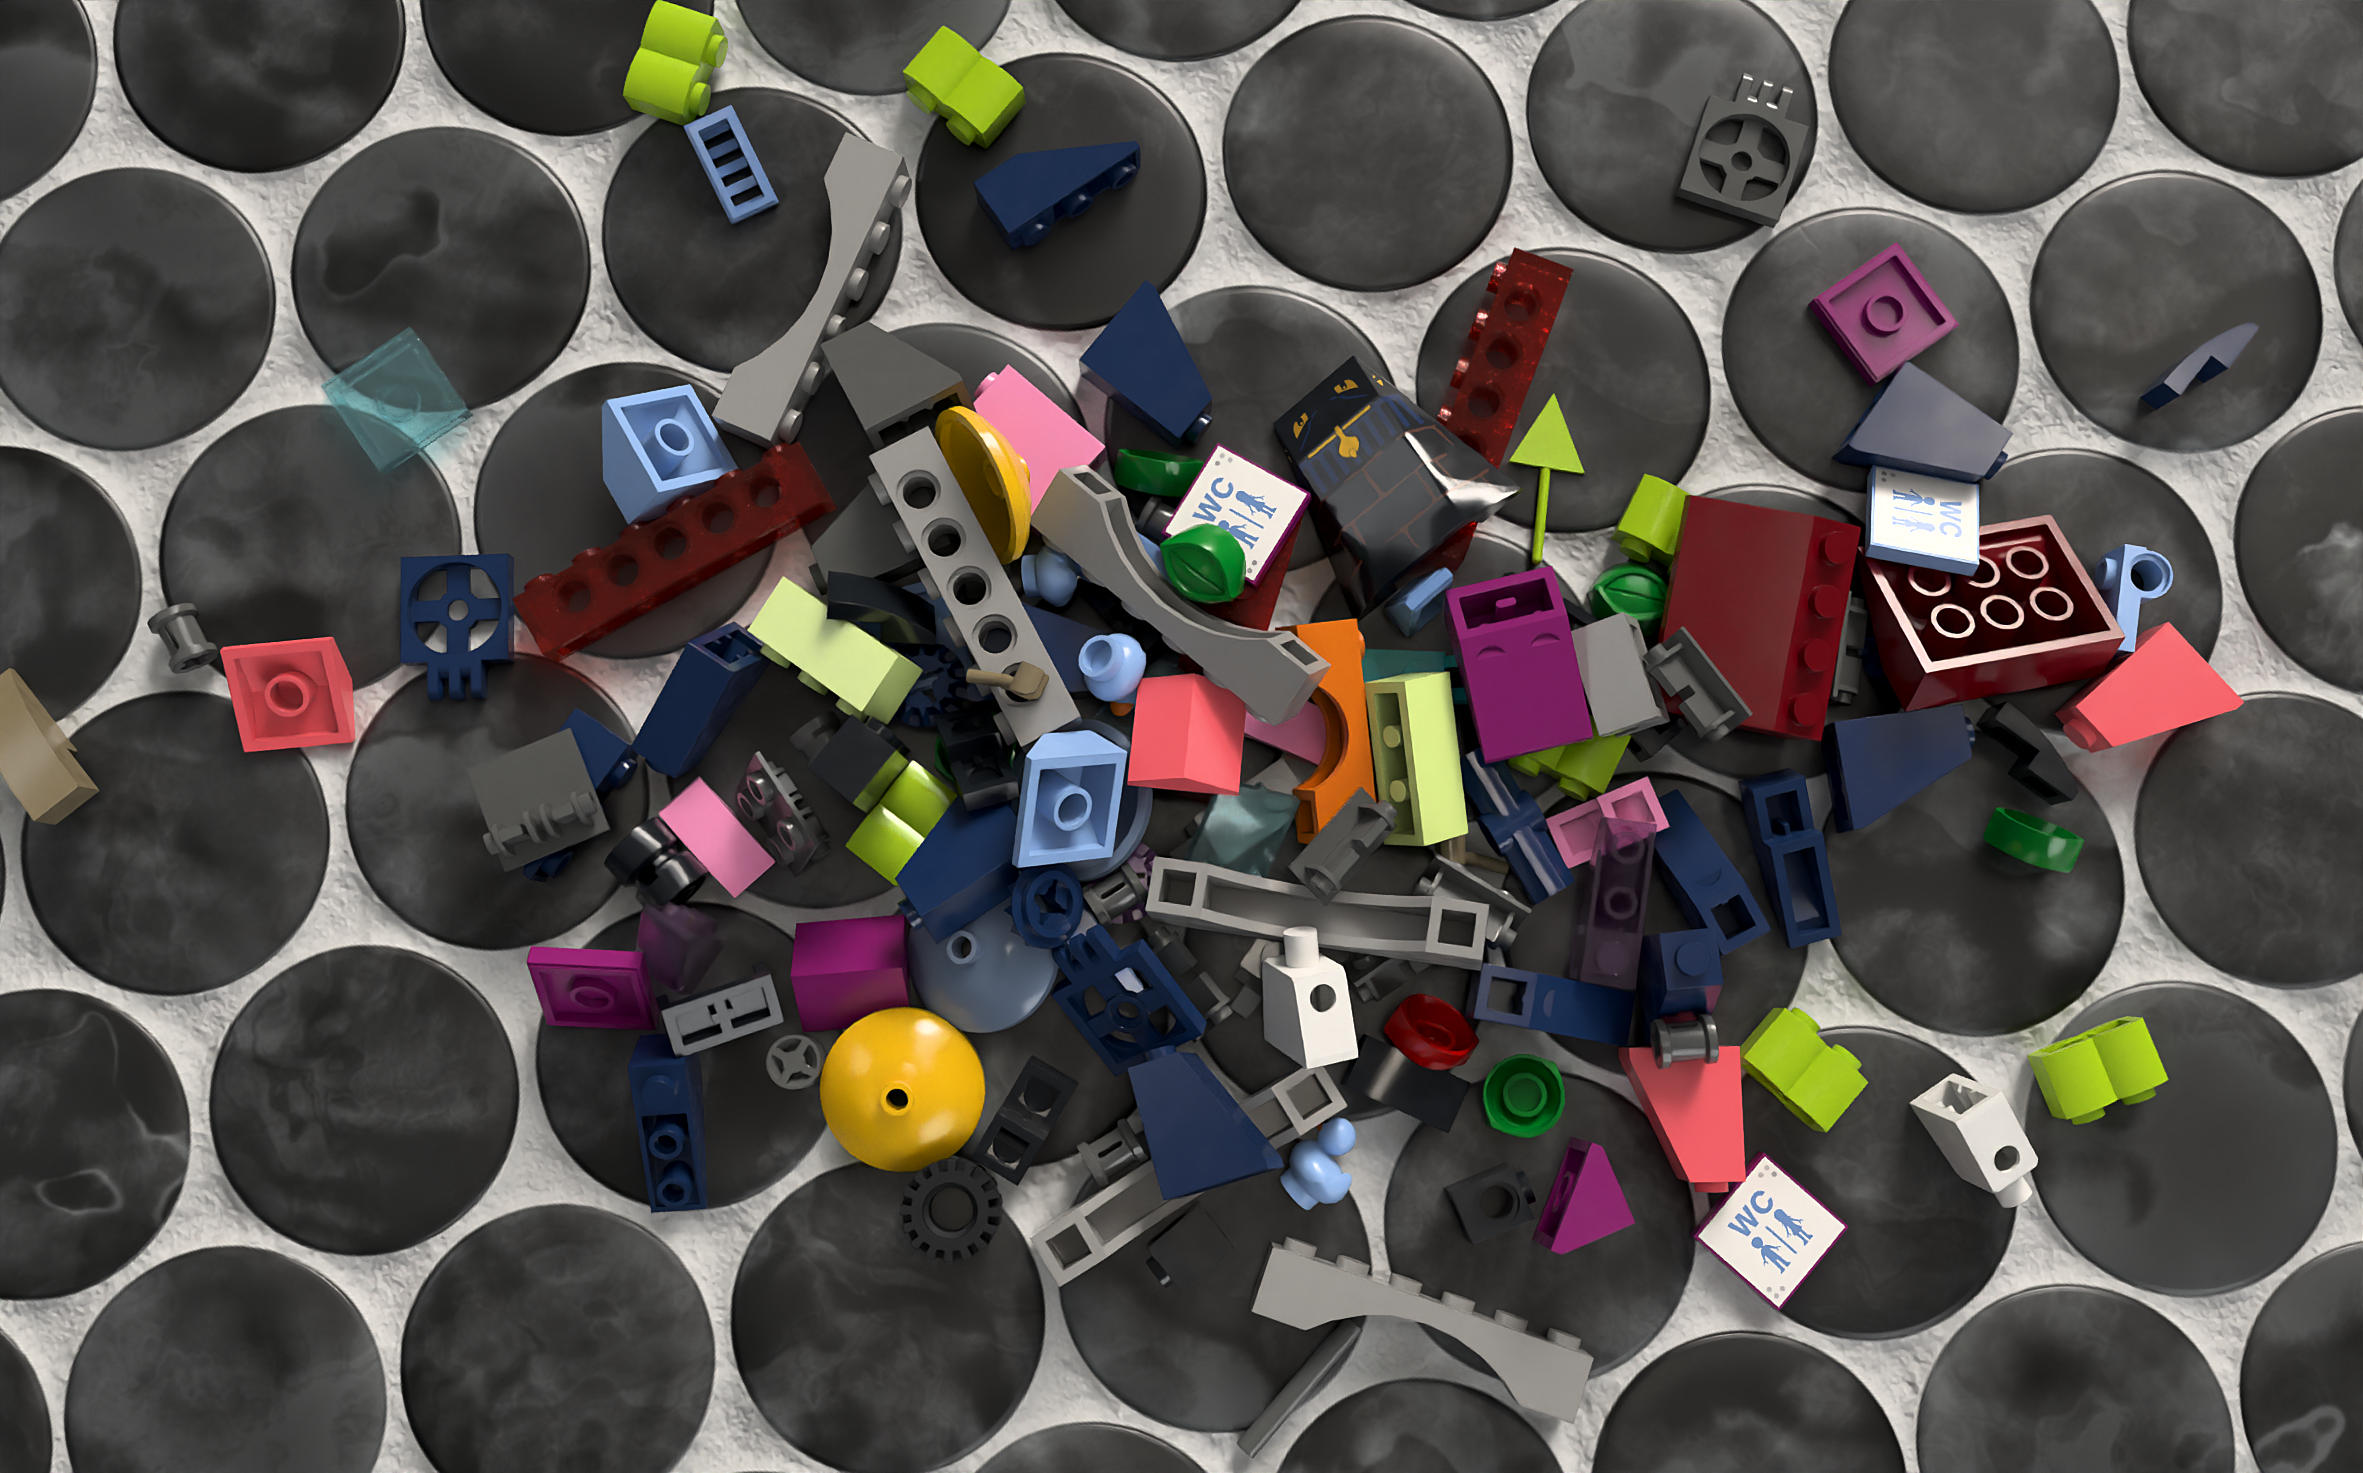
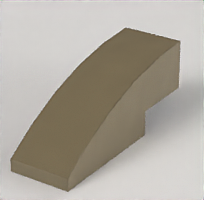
[0,668,100,825]

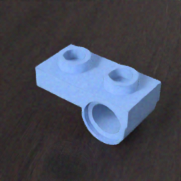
[2093,544,2173,661]

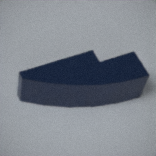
[1738,768,1842,949]

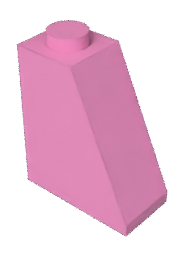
[973,364,1107,537]

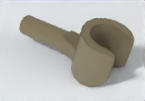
[966,661,1049,701]
[1434,835,1509,875]

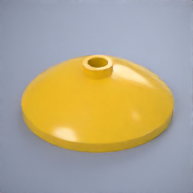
[935,406,1032,565]
[820,1007,986,1172]

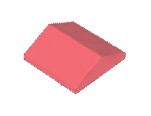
[220,637,355,752]
[1127,673,1246,796]

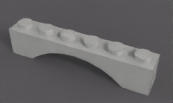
[712,132,912,454]
[1030,464,1332,727]
[1145,856,1490,971]
[1030,1065,1348,1287]
[1249,1236,1594,1424]

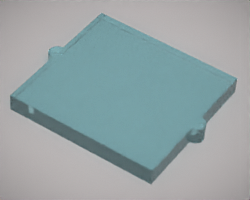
[1184,782,1301,878]

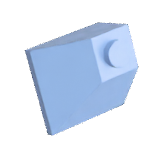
[601,384,741,525]
[1012,730,1127,868]

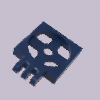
[400,553,514,701]
[1051,924,1207,1077]

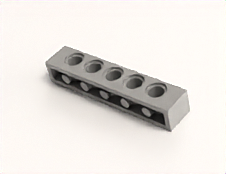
[868,426,1083,753]

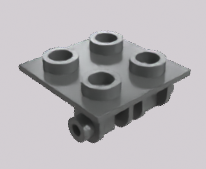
[466,728,610,872]
[736,751,832,877]

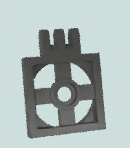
[1675,73,1809,228]

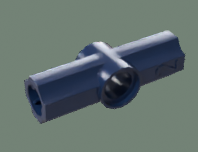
[1460,747,1575,905]

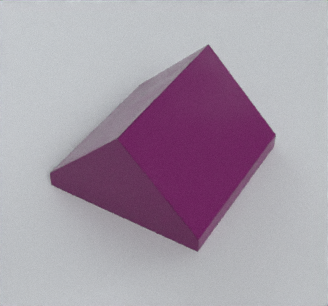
[791,914,912,1032]
[1532,1136,1635,1255]

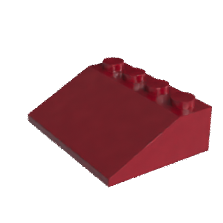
[1657,495,1861,741]
[1856,515,2126,712]

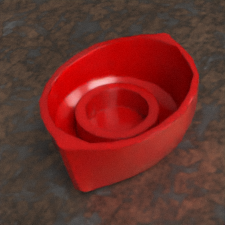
[1384,993,1479,1071]

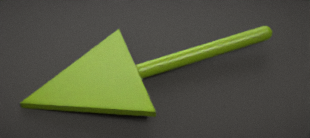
[1508,393,1585,565]

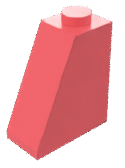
[2054,622,2244,753]
[1618,1046,1746,1193]

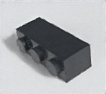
[808,714,911,814]

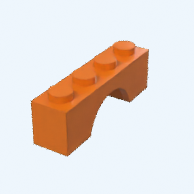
[1275,619,1379,844]

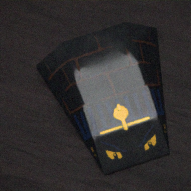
[1273,355,1524,622]

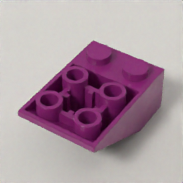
[1443,566,1593,764]

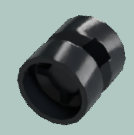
[604,817,710,921]

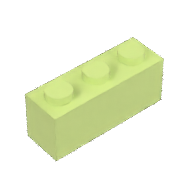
[747,576,923,725]
[1364,671,1469,846]

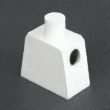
[1262,926,1358,1069]
[1909,1073,2038,1208]

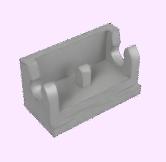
[1571,612,1670,738]

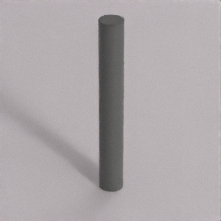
[1237,1318,1363,1458]

